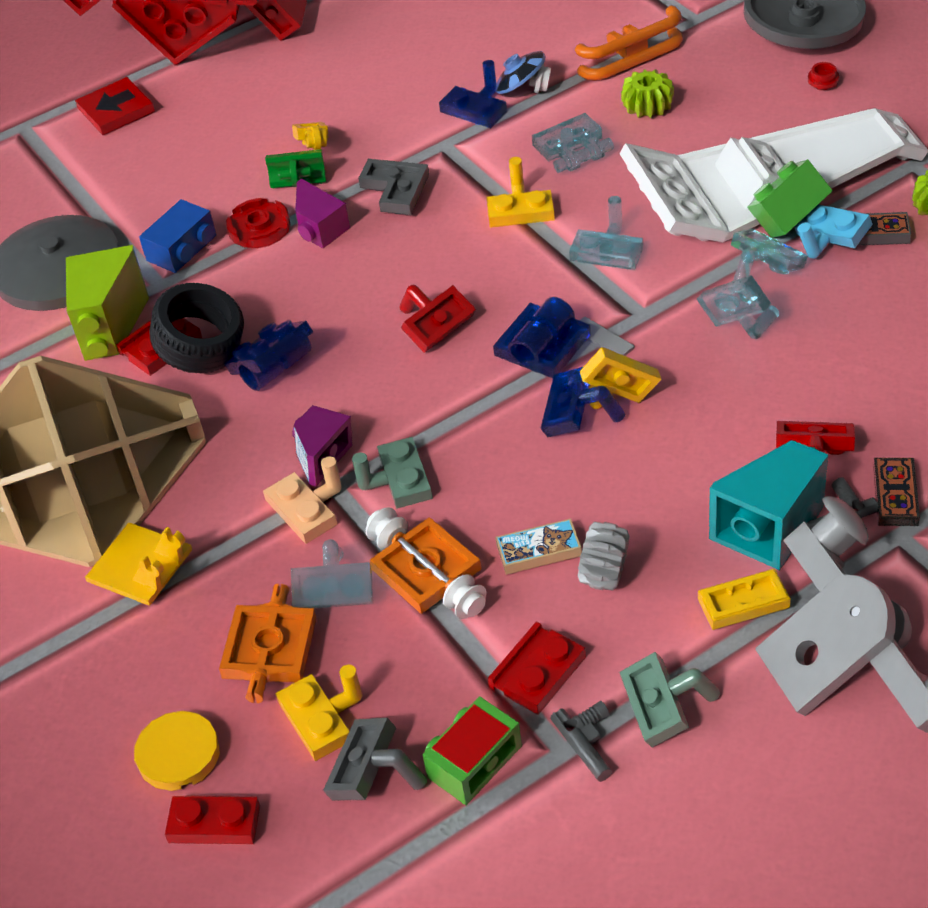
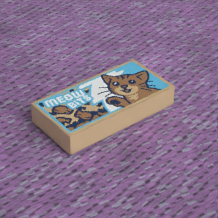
[495,519,582,575]

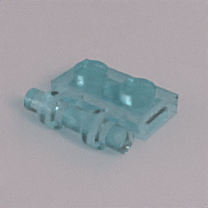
[532,113,614,173]

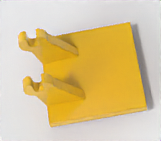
[85,522,193,606]

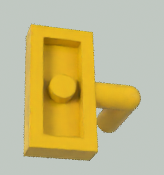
[487,157,555,228]
[580,347,662,409]
[275,664,362,761]

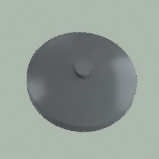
[743,0,866,49]
[0,215,119,311]

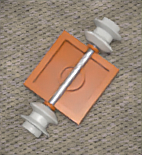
[366,507,487,619]

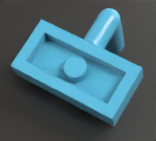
[794,204,873,259]

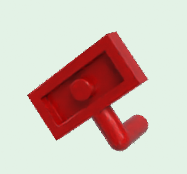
[399,285,476,353]
[776,421,855,455]

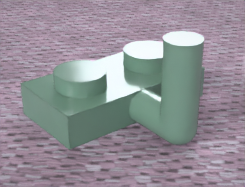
[352,437,433,509]
[619,652,720,748]

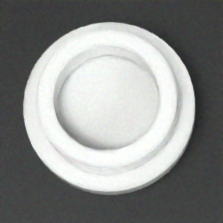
[529,63,551,93]

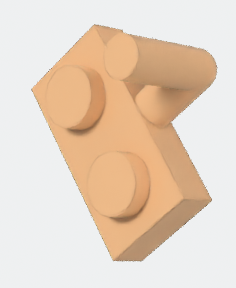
[263,456,342,544]

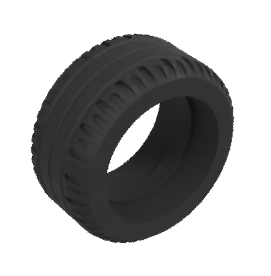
[149,283,244,374]

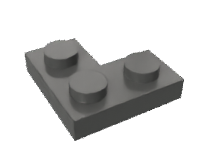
[358,158,429,215]

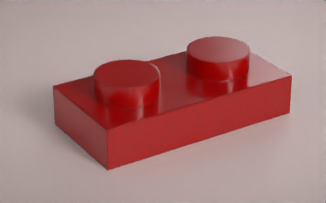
[165,796,260,844]

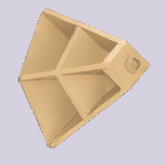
[0,356,207,567]

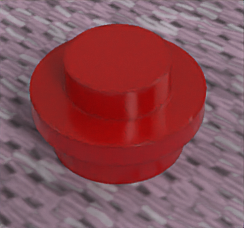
[808,62,839,90]

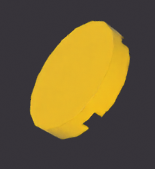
[134,711,220,791]

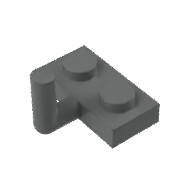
[323,718,427,801]

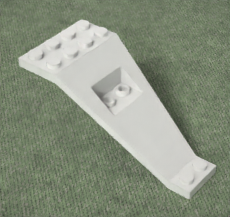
[620,108,928,243]

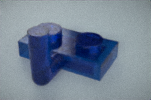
[439,60,507,128]
[541,367,626,437]

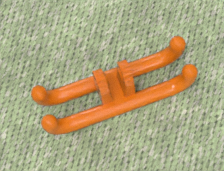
[575,5,683,81]

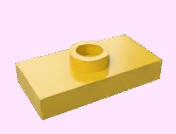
[698,568,791,630]

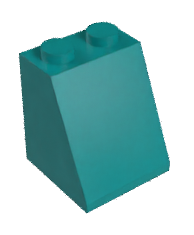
[709,440,828,570]

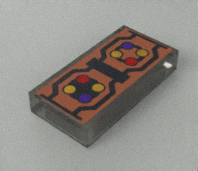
[873,458,920,526]

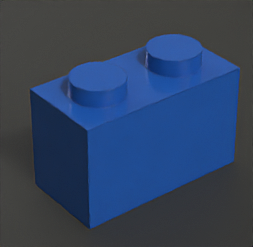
[139,199,217,273]

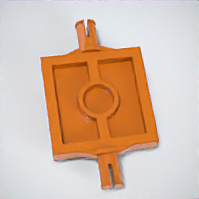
[219,583,316,703]

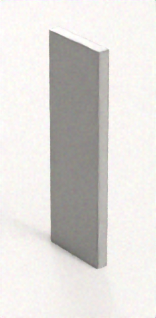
[571,317,634,356]

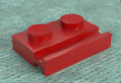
[116,318,202,376]
[488,621,586,715]

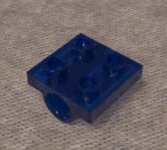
[493,297,591,379]
[224,320,313,391]

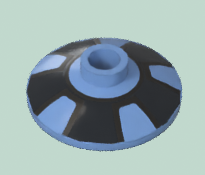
[495,51,546,94]

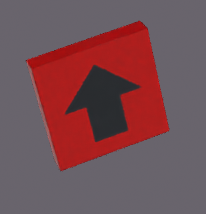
[75,77,155,135]

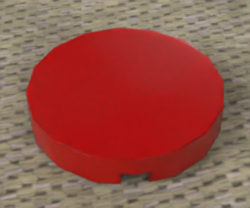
[226,198,291,248]

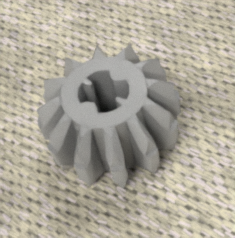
[578,522,630,591]

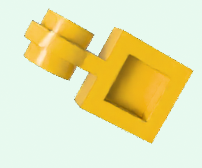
[292,122,329,150]

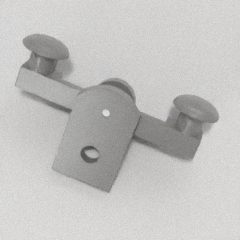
[755,496,928,733]

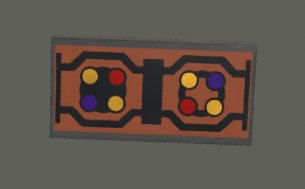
[840,212,911,246]

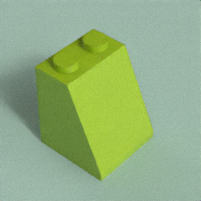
[66,245,149,361]

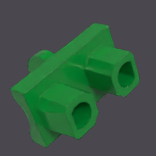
[265,149,326,188]

